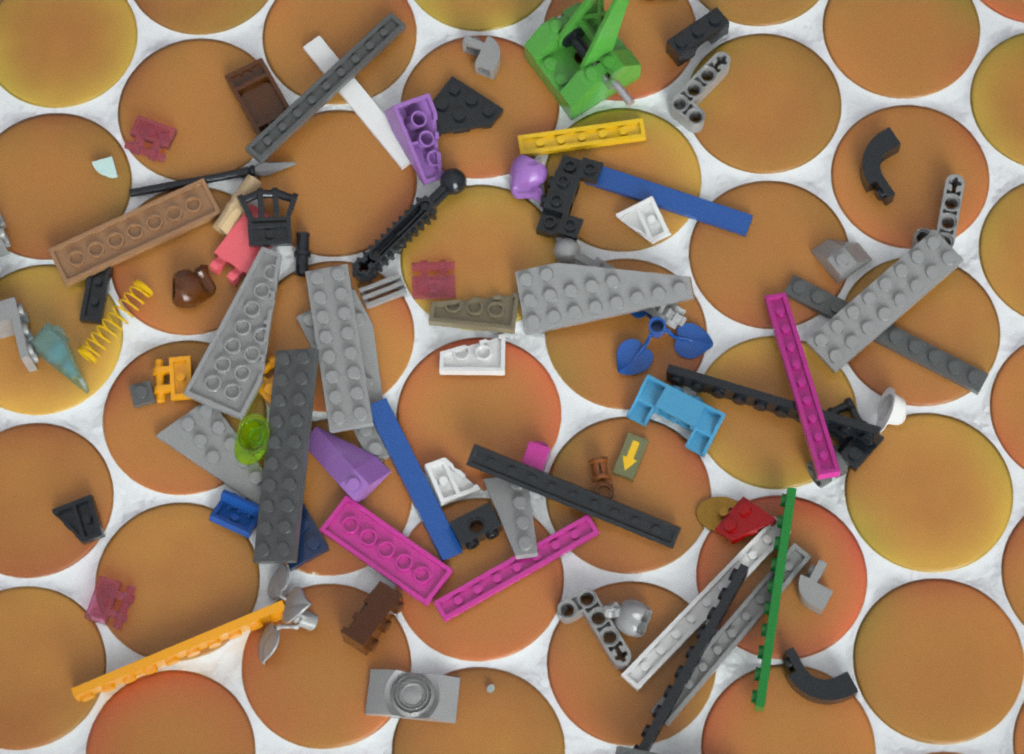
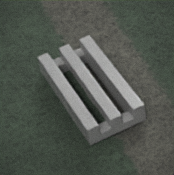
[359,273,407,310]

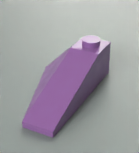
[384,93,443,185]
[309,426,391,503]

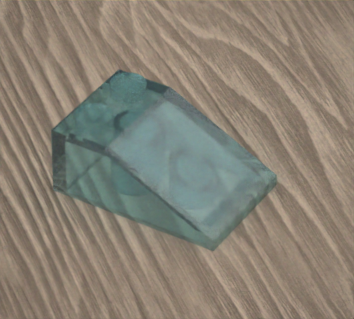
[30,322,90,394]

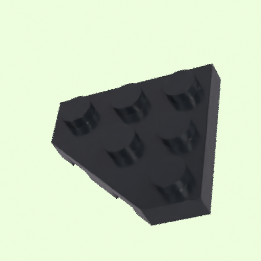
[433,76,503,137]

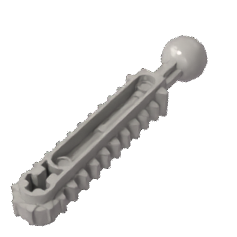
[553,238,687,329]

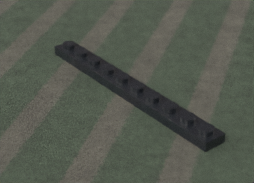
[666,364,881,444]
[466,444,681,549]
[633,564,749,752]

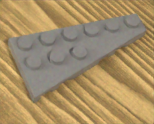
[155,403,263,505]

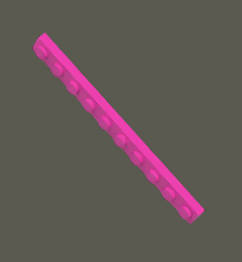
[764,292,841,480]

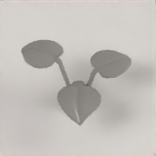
[258,563,318,665]

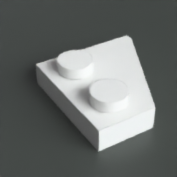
[616,196,671,244]
[424,457,481,506]

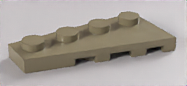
[429,293,519,334]

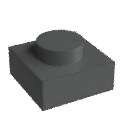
[129,380,156,408]

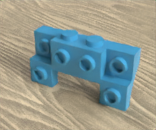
[627,374,726,457]

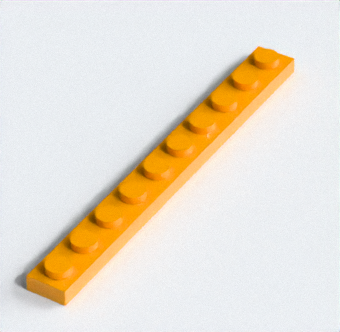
[71,600,285,702]

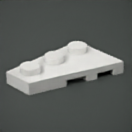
[439,333,506,375]

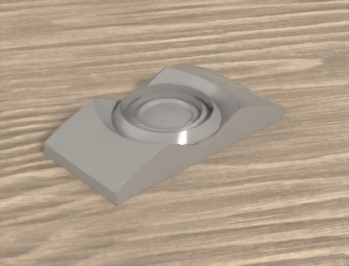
[365,669,461,724]

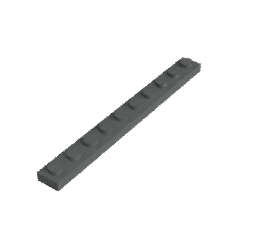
[245,12,406,164]
[785,275,989,395]

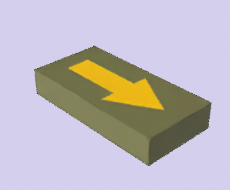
[612,433,649,481]

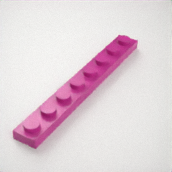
[433,514,600,622]

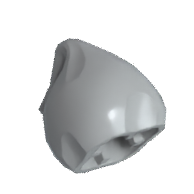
[604,599,652,638]

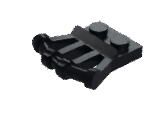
[237,188,299,247]
[827,397,884,472]

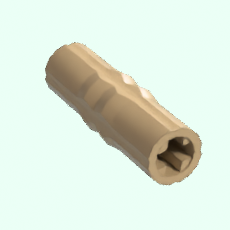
[213,175,262,236]

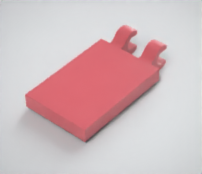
[210,204,273,286]

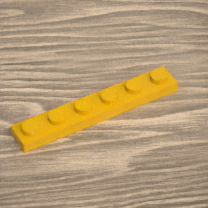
[518,118,646,157]

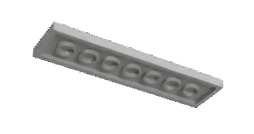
[805,230,964,374]
[305,264,374,433]

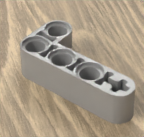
[670,52,731,133]
[911,174,965,248]
[557,588,631,670]

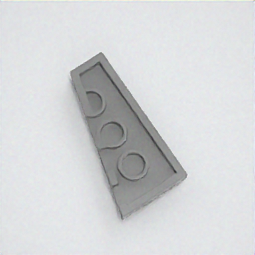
[483,477,538,559]

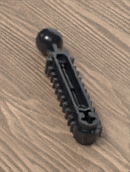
[352,168,467,283]

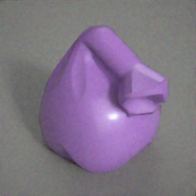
[510,154,548,202]

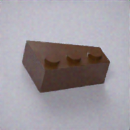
[340,581,404,655]

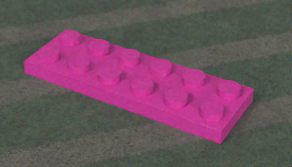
[319,495,454,607]

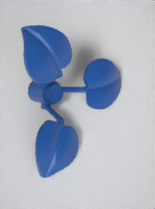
[616,310,713,375]

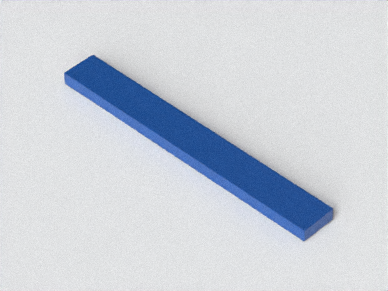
[585,166,753,237]
[371,398,463,562]

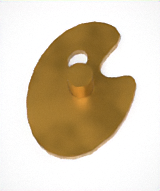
[696,497,738,533]

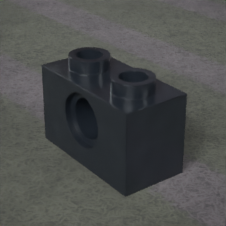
[449,502,502,551]

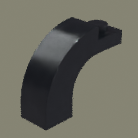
[860,127,901,206]
[782,647,858,705]

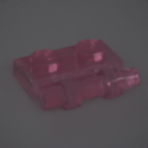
[124,115,178,162]
[412,259,456,299]
[84,576,136,630]

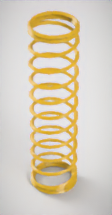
[77,279,153,364]

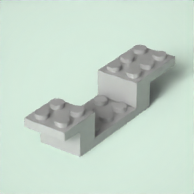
[0,212,39,372]

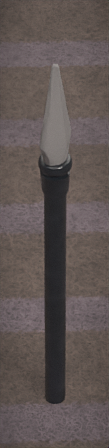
[129,162,296,197]

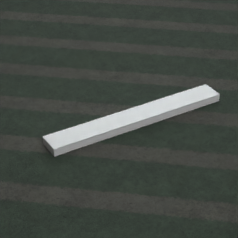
[303,35,411,170]

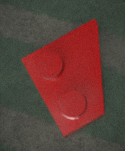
[715,496,777,544]

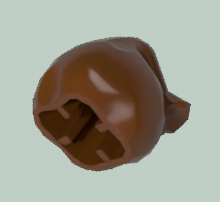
[172,265,216,308]

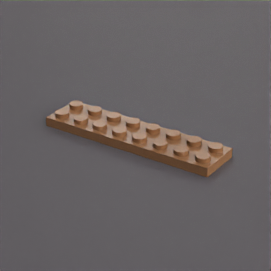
[48,178,221,288]

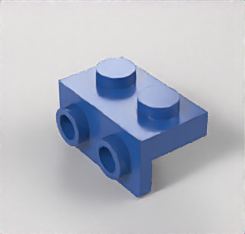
[209,489,259,538]

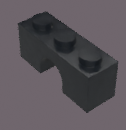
[666,7,730,67]

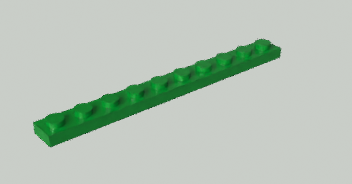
[751,487,797,712]

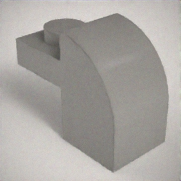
[462,35,501,80]
[797,559,833,616]

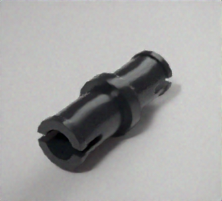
[294,232,311,277]

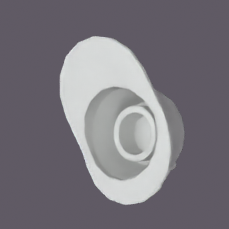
[876,387,906,433]

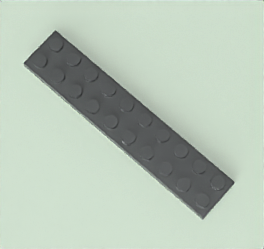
[253,348,319,564]

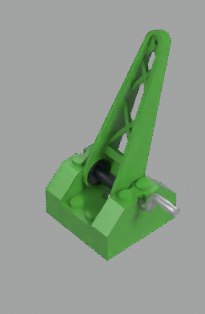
[524,0,641,120]

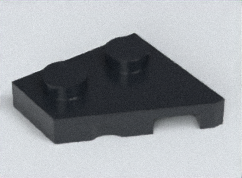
[52,494,105,544]

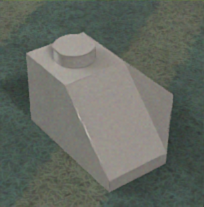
[811,239,872,284]

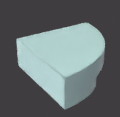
[92,156,118,178]

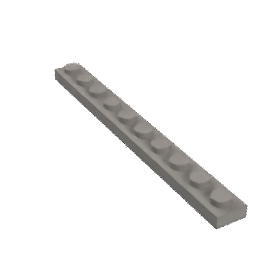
[650,543,812,727]

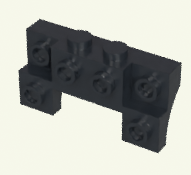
[536,155,603,241]

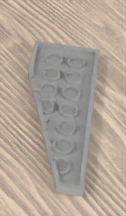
[184,246,282,421]
[515,263,695,336]
[296,289,390,461]

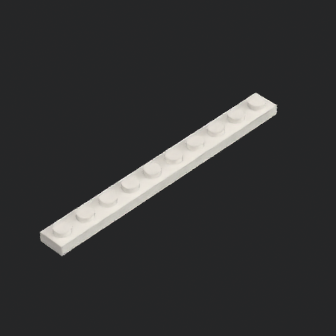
[621,516,791,692]

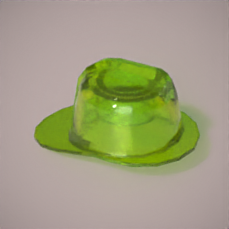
[234,413,270,465]

